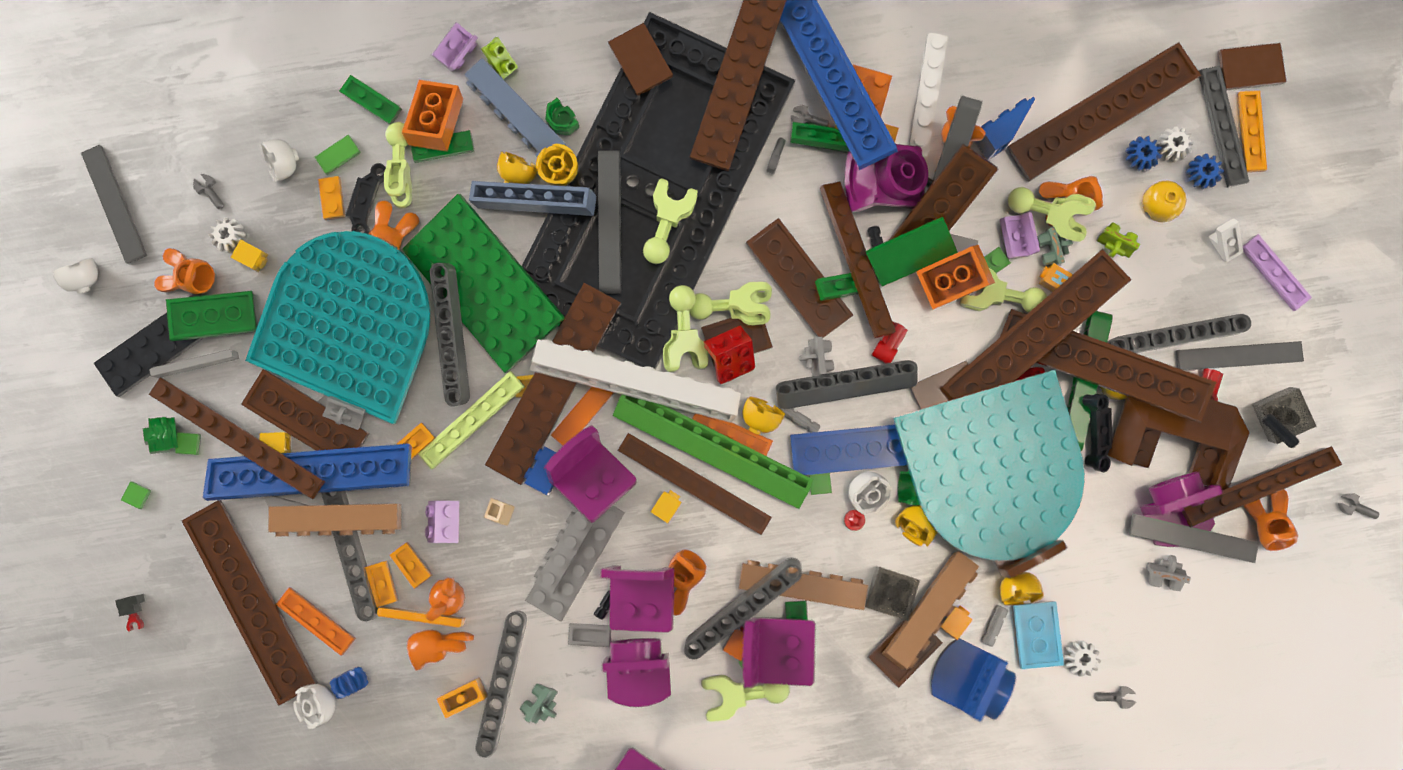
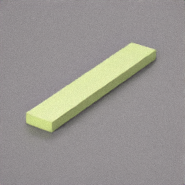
[418,371,525,469]

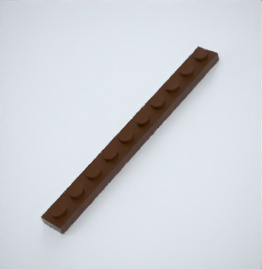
[148,377,325,500]

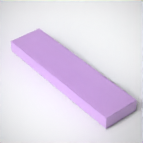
[1242,234,1312,311]

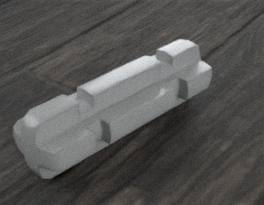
[783,408,820,433]
[982,606,1008,647]

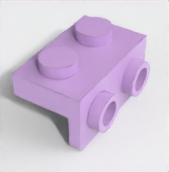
[431,22,478,70]
[999,212,1040,259]
[425,501,459,543]

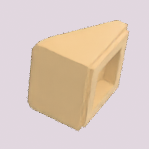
[484,498,514,526]

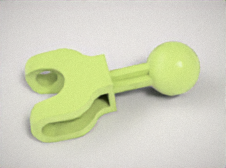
[384,122,412,208]
[643,178,698,264]
[1008,187,1096,242]
[960,268,1047,313]
[689,282,772,325]
[663,285,708,372]
[701,675,790,722]

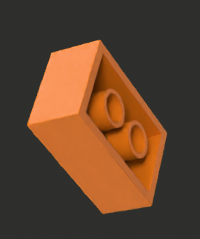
[834,64,892,129]
[402,80,463,151]
[916,245,995,309]

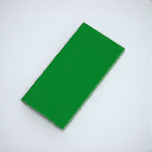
[866,217,958,287]
[166,291,257,341]

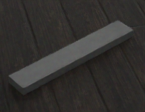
[1199,65,1250,188]
[81,145,147,264]
[1176,341,1304,371]
[1129,514,1259,563]

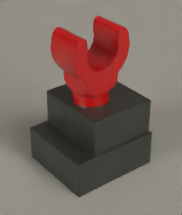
[115,594,145,632]

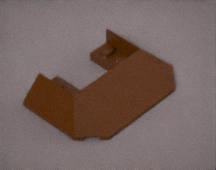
[1107,396,1250,491]

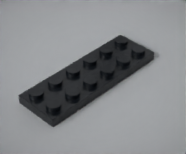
[93,294,204,397]

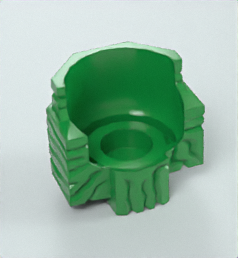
[545,97,580,136]
[143,417,178,454]
[898,470,920,506]

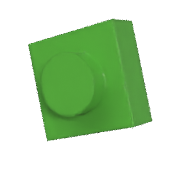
[984,247,1011,273]

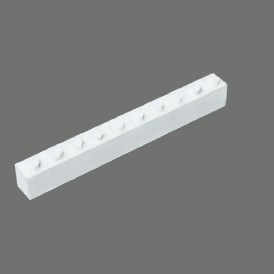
[530,340,741,423]

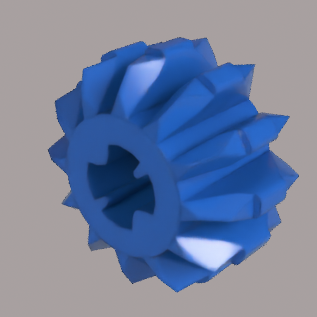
[1126,136,1162,171]
[1186,154,1224,189]
[330,667,369,699]

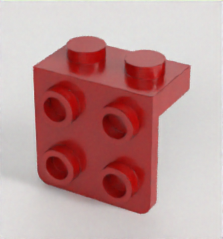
[704,326,755,384]

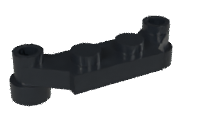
[345,163,386,234]
[1082,394,1113,473]

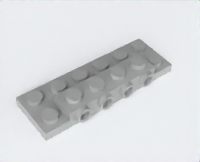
[525,506,625,622]

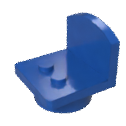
[931,638,1016,722]

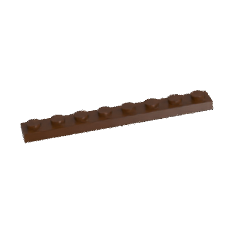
[820,181,896,338]
[617,433,772,535]
[1182,446,1342,528]

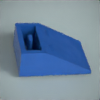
[974,97,1035,160]

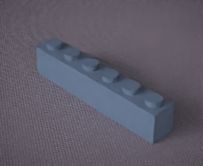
[464,58,566,157]
[469,181,597,216]

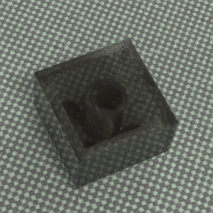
[1252,387,1317,444]
[865,566,920,621]

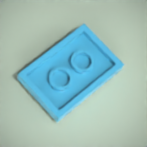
[1013,601,1064,669]

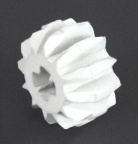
[1156,126,1194,162]
[208,217,246,253]
[1064,640,1101,677]

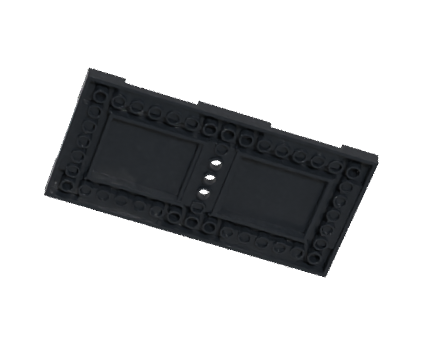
[522,12,796,370]

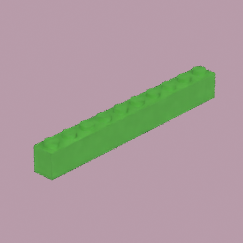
[612,394,814,509]

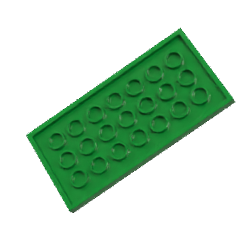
[402,194,565,373]

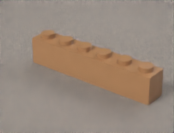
[268,504,401,537]
[882,551,979,670]
[738,560,868,610]

